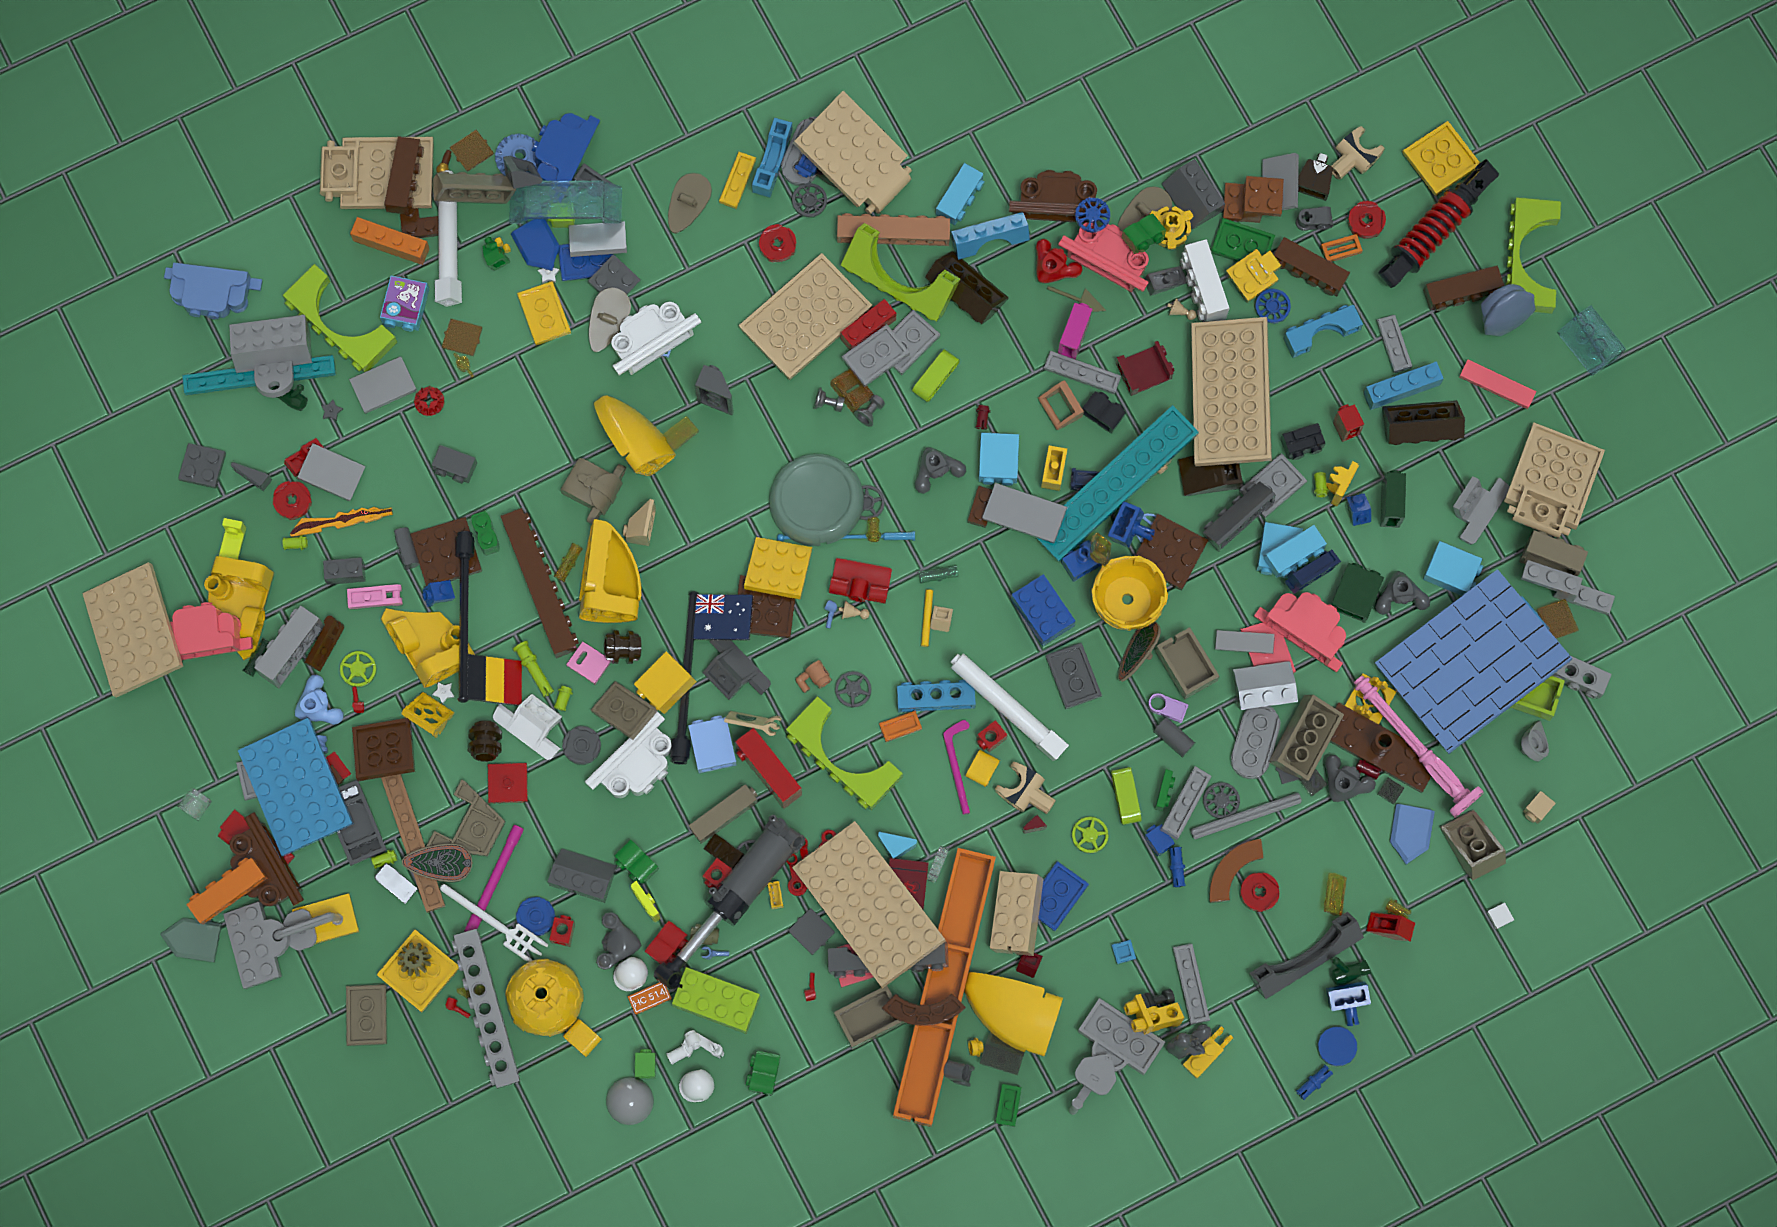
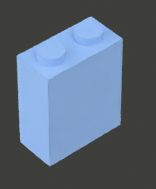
[688,716,737,773]

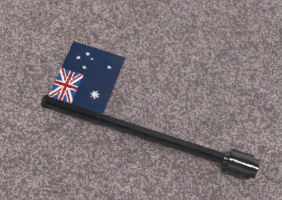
[670,591,754,765]

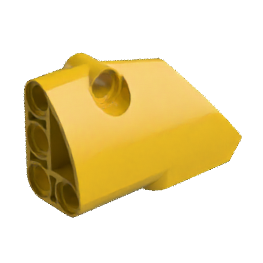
[204,556,274,660]
[381,608,475,688]

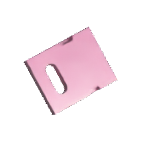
[566,642,612,685]

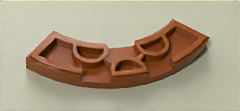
[1209,839,1264,903]

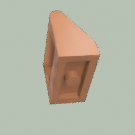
[1038,380,1084,430]

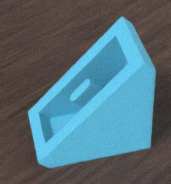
[878,832,917,859]

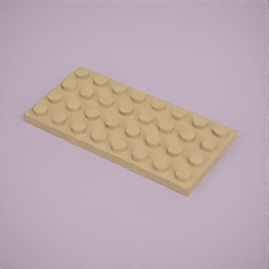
[1191,317,1272,466]
[792,821,946,988]

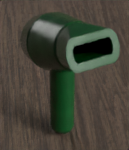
[272,384,308,411]
[1331,957,1371,985]

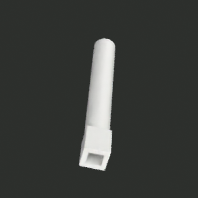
[435,170,462,307]
[950,653,1069,761]

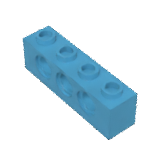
[897,679,976,712]

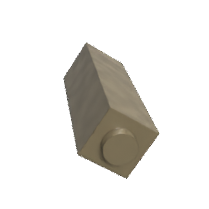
[689,784,758,844]

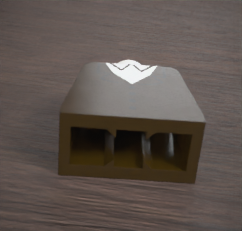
[1298,153,1333,201]

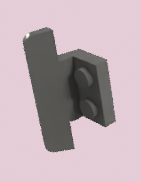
[703,640,771,700]

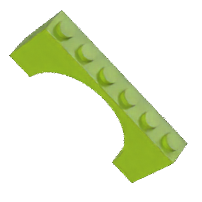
[1505,197,1561,314]
[841,223,960,322]
[283,264,397,373]
[786,696,903,811]

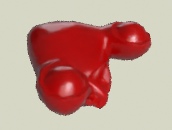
[1035,239,1083,283]

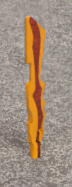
[290,507,393,537]

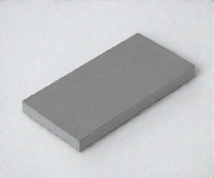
[982,483,1067,543]

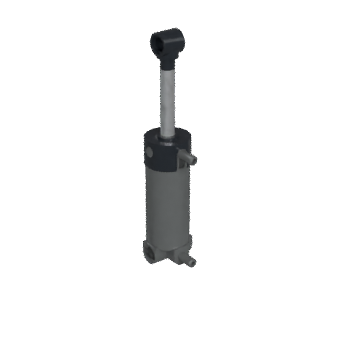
[654,815,805,989]

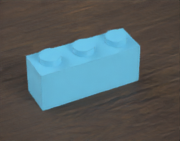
[936,163,985,225]
[1264,525,1327,578]

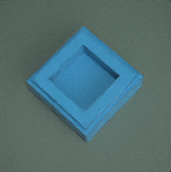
[1112,940,1136,965]

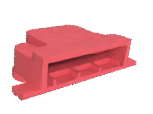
[1058,222,1149,292]
[1254,592,1346,673]
[170,602,253,660]

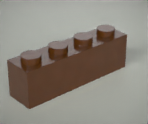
[384,136,424,215]
[1274,237,1350,297]
[1423,265,1504,311]

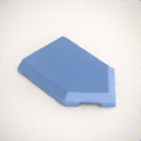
[1390,804,1435,864]

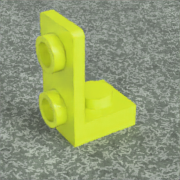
[219,518,246,559]

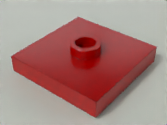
[488,763,528,804]

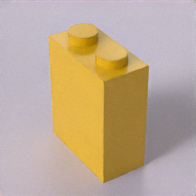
[634,651,697,714]

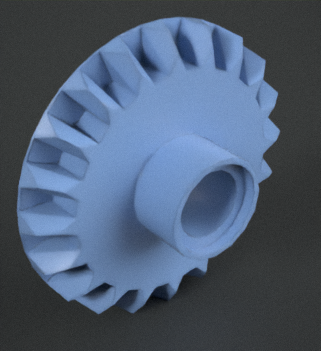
[495,133,539,176]

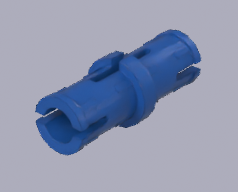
[1169,847,1186,887]
[1296,1065,1333,1100]

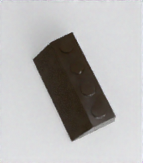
[925,251,1009,324]
[1382,400,1465,445]

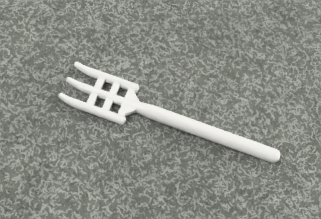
[440,884,548,962]

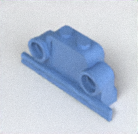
[164,263,263,319]

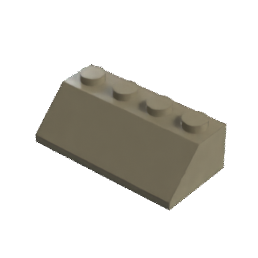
[433,171,516,204]
[1268,695,1344,781]

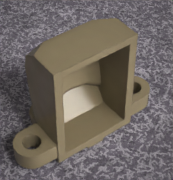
[560,458,626,524]

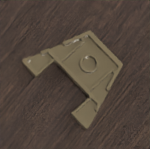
[426,780,506,857]

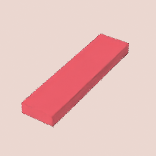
[1459,360,1537,409]

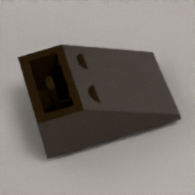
[1178,455,1243,496]

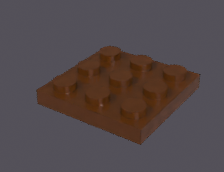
[1135,514,1208,591]
[411,517,482,586]
[738,575,795,639]
[352,718,415,781]

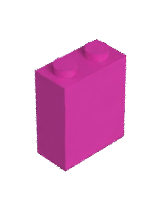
[1058,303,1092,360]

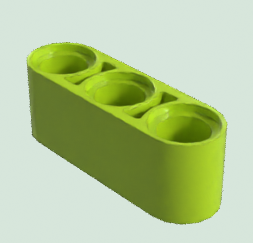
[912,349,960,402]
[1111,767,1142,825]

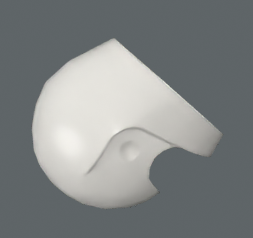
[613,957,648,991]
[679,1069,714,1102]

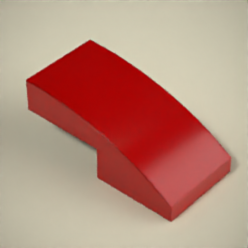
[284,438,324,477]

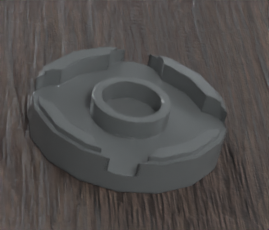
[562,726,601,765]

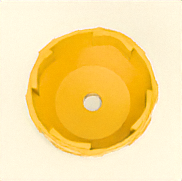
[1091,556,1168,631]
[505,959,584,1037]

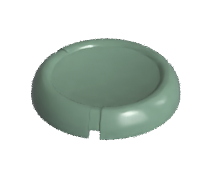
[769,454,864,546]

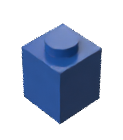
[1144,824,1175,857]

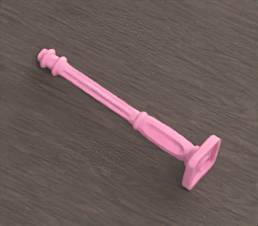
[1354,675,1484,818]

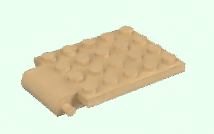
[793,91,912,215]
[320,137,434,209]
[1504,423,1605,538]

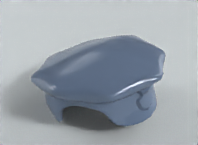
[1481,284,1536,336]

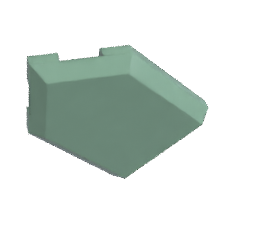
[160,918,222,963]

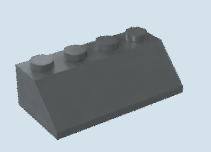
[1203,481,1276,552]

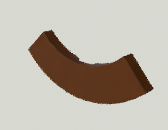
[882,994,966,1026]

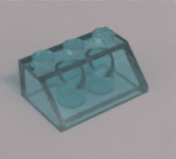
[1557,305,1626,376]

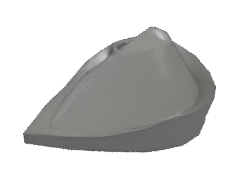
[1521,721,1549,762]

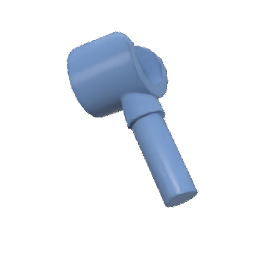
[825,600,837,628]
[701,947,729,960]

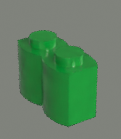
[1121,214,1166,254]
[471,511,500,556]
[614,840,659,885]
[746,1051,780,1096]

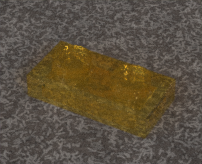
[663,416,699,451]
[1090,532,1111,566]
[1324,873,1347,916]

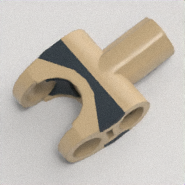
[1332,126,1385,180]
[994,762,1056,814]

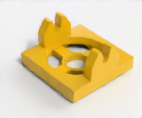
[1326,461,1359,507]
[1345,673,1397,724]
[401,692,454,738]

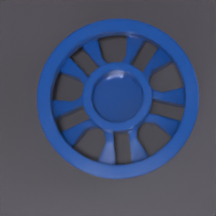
[1075,197,1110,233]
[1255,289,1291,324]

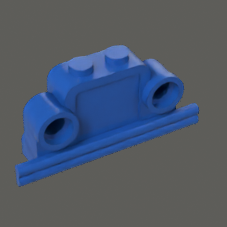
[532,113,600,204]

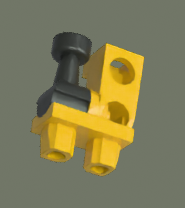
[1124,988,1184,1035]

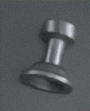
[814,387,844,412]
[854,395,885,427]

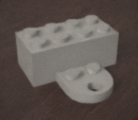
[230,315,312,398]

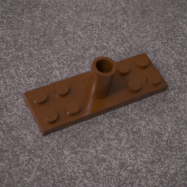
[1330,703,1431,793]

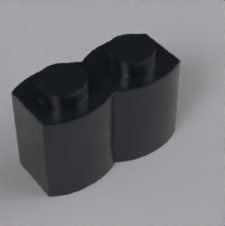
[1082,391,1126,434]

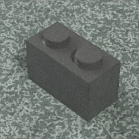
[431,445,477,484]
[323,557,366,585]

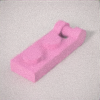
[347,584,403,609]

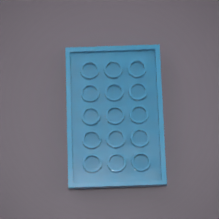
[238,718,354,857]

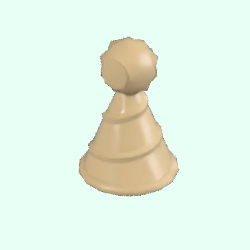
[1167,298,1197,320]
[839,601,870,619]

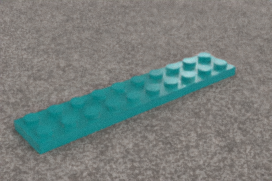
[1035,405,1199,562]

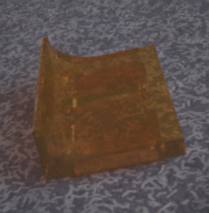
[830,369,874,413]

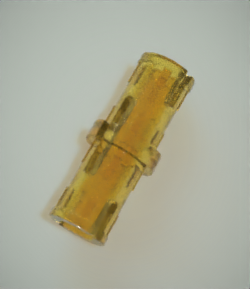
[554,543,583,582]

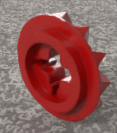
[414,386,445,416]

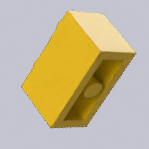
[1041,445,1067,491]

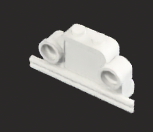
[612,302,702,375]
[585,712,671,798]

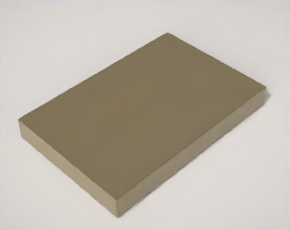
[591,681,657,740]
[346,985,387,1046]

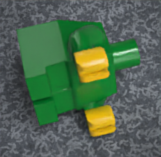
[482,237,511,271]

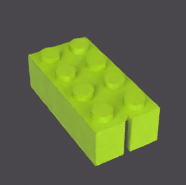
[1510,676,1565,721]
[672,967,760,1034]

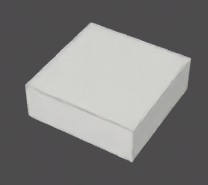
[1487,903,1514,929]

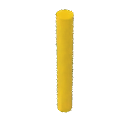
[921,590,933,647]

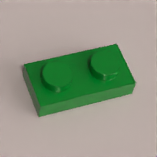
[1155,769,1175,811]
[995,1084,1022,1127]

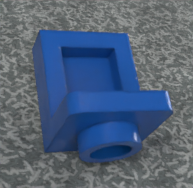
[794,154,818,178]
[1346,493,1371,526]
[422,580,455,607]

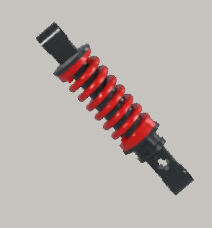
[1378,159,1499,288]

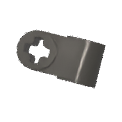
[1296,206,1333,231]
[944,1060,975,1087]

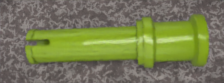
[513,641,554,697]

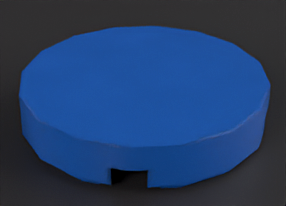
[516,897,556,936]
[1317,1027,1357,1067]

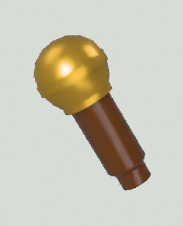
[436,150,452,173]

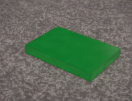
[1211,218,1275,262]

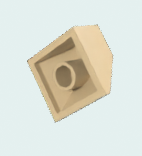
[623,499,656,546]

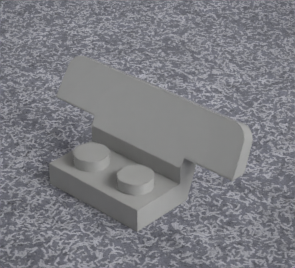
[1453,477,1509,545]

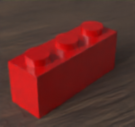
[840,299,896,350]

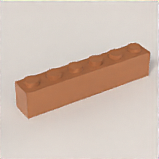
[837,213,950,246]

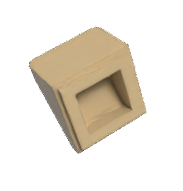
[930,606,953,632]

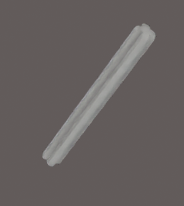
[1191,793,1302,839]

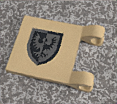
[724,711,782,736]

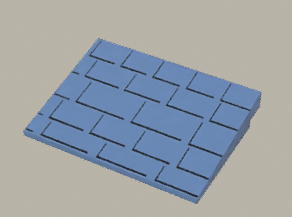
[1375,569,1572,754]

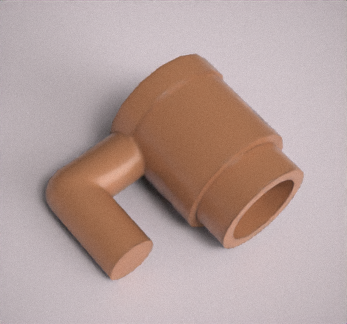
[796,660,832,693]

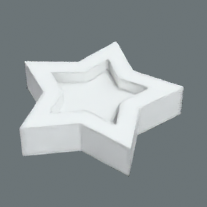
[537,268,560,284]
[432,682,454,704]

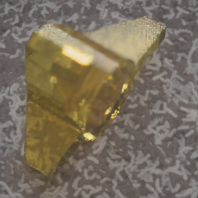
[453,353,474,377]
[457,986,485,999]

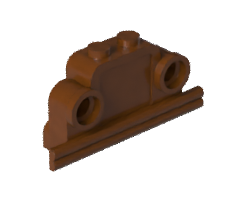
[1009,170,1107,223]
[230,812,304,906]

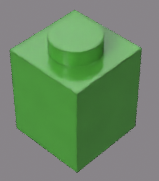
[635,1049,656,1079]

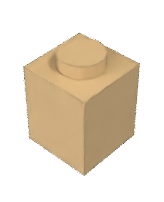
[1523,791,1556,824]

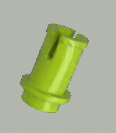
[1314,472,1329,498]
[283,535,308,550]
[554,686,573,711]
[371,849,398,869]

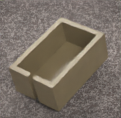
[1519,530,1588,576]
[1155,627,1220,700]
[834,986,904,1050]

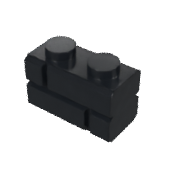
[1280,423,1326,460]

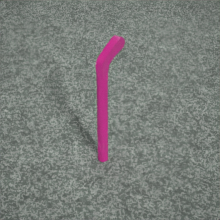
[943,720,970,815]

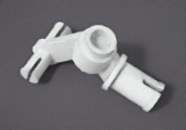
[666,1030,724,1065]

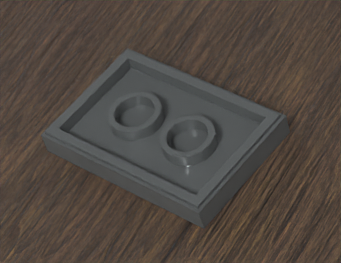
[1045,643,1102,709]

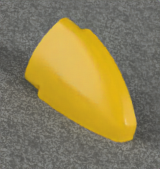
[594,395,676,476]
[579,519,641,623]
[964,972,1063,1056]

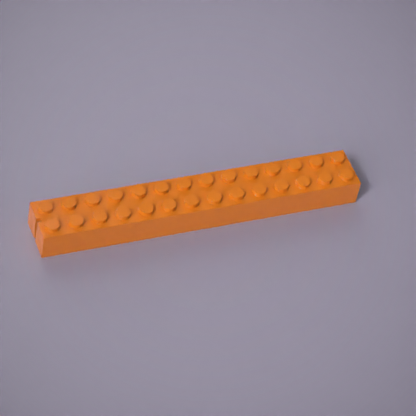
[893,848,996,1127]

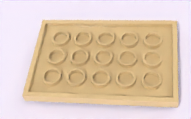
[739,253,873,381]
[82,562,183,698]

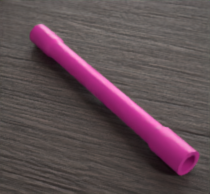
[464,825,524,932]

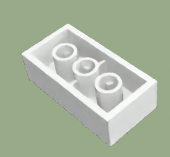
[1180,239,1229,322]

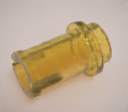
[866,517,881,542]
[1385,899,1411,919]

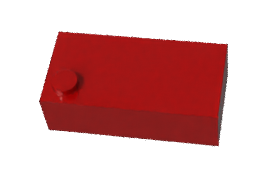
[735,728,802,809]

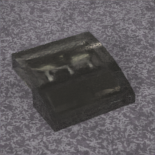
[980,1032,1025,1076]

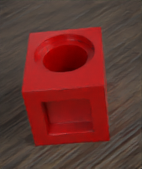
[977,720,1008,752]
[703,858,732,888]
[549,915,575,947]

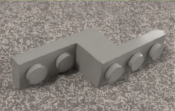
[1521,560,1615,615]

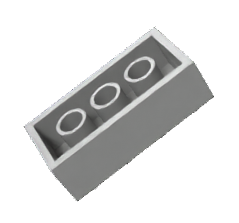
[254,605,324,689]

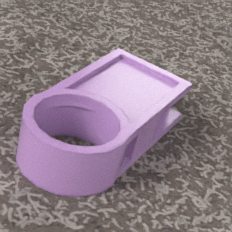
[1148,693,1188,723]

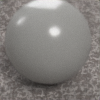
[606,1077,654,1125]

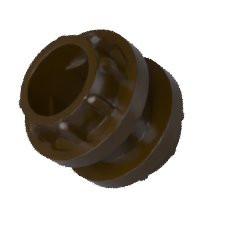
[604,630,641,664]
[468,721,502,762]

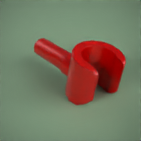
[352,687,364,713]
[804,973,816,1001]
[445,998,471,1018]

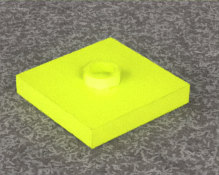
[631,881,661,923]

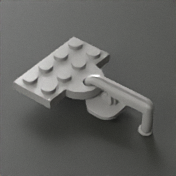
[223,902,343,989]
[1069,998,1165,1115]

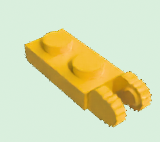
[1182,1026,1233,1079]

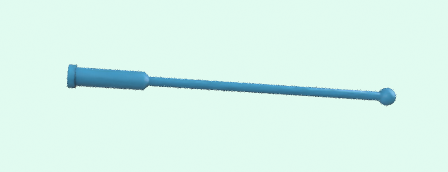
[777,531,915,541]

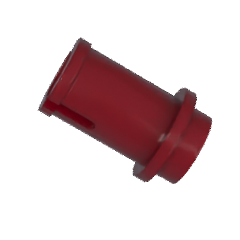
[975,405,991,430]
[1356,759,1381,780]

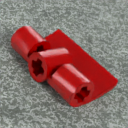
[829,558,892,604]

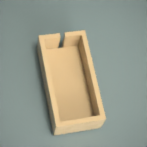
[990,871,1043,956]

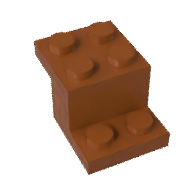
[1223,176,1284,223]

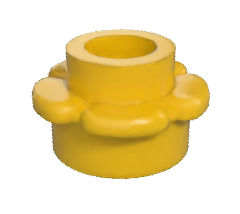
[968,1038,984,1057]

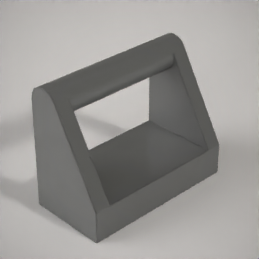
[503,156,542,189]

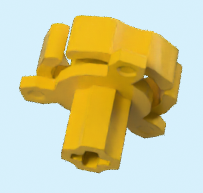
[1150,206,1194,250]

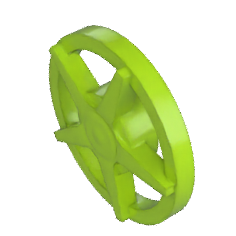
[340,651,377,687]
[1072,817,1109,853]

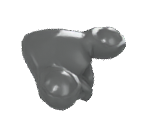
[915,447,967,494]
[1375,571,1431,615]
[1324,755,1376,802]
[596,912,642,970]
[1166,1024,1212,1060]

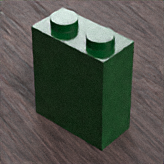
[1380,470,1406,528]
[1331,563,1384,623]

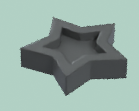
[321,400,343,421]

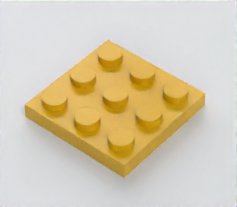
[1402,121,1480,196]
[744,537,812,599]
[377,930,459,1013]

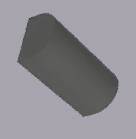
[394,527,419,570]
[1154,717,1195,758]

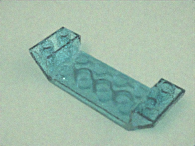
[509,181,622,224]

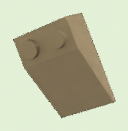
[1441,810,1506,881]

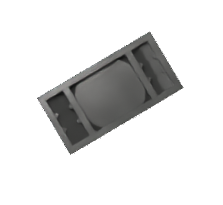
[337,780,387,866]

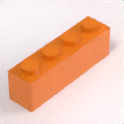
[350,217,430,265]
[186,858,268,925]

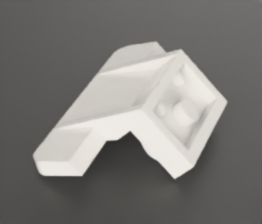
[493,694,562,760]

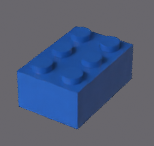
[1011,574,1076,647]

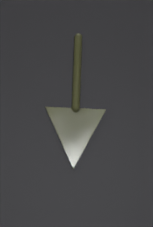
[1047,286,1106,312]

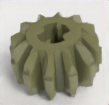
[398,943,431,977]

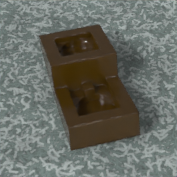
[704,834,745,869]

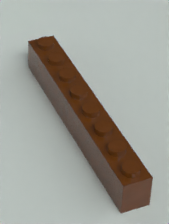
[501,508,579,659]

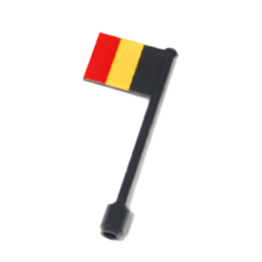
[455,531,522,706]

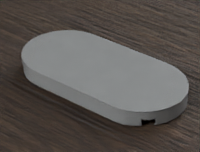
[781,116,817,186]
[1231,706,1280,779]

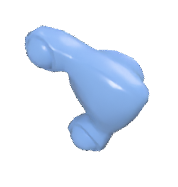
[295,674,344,725]

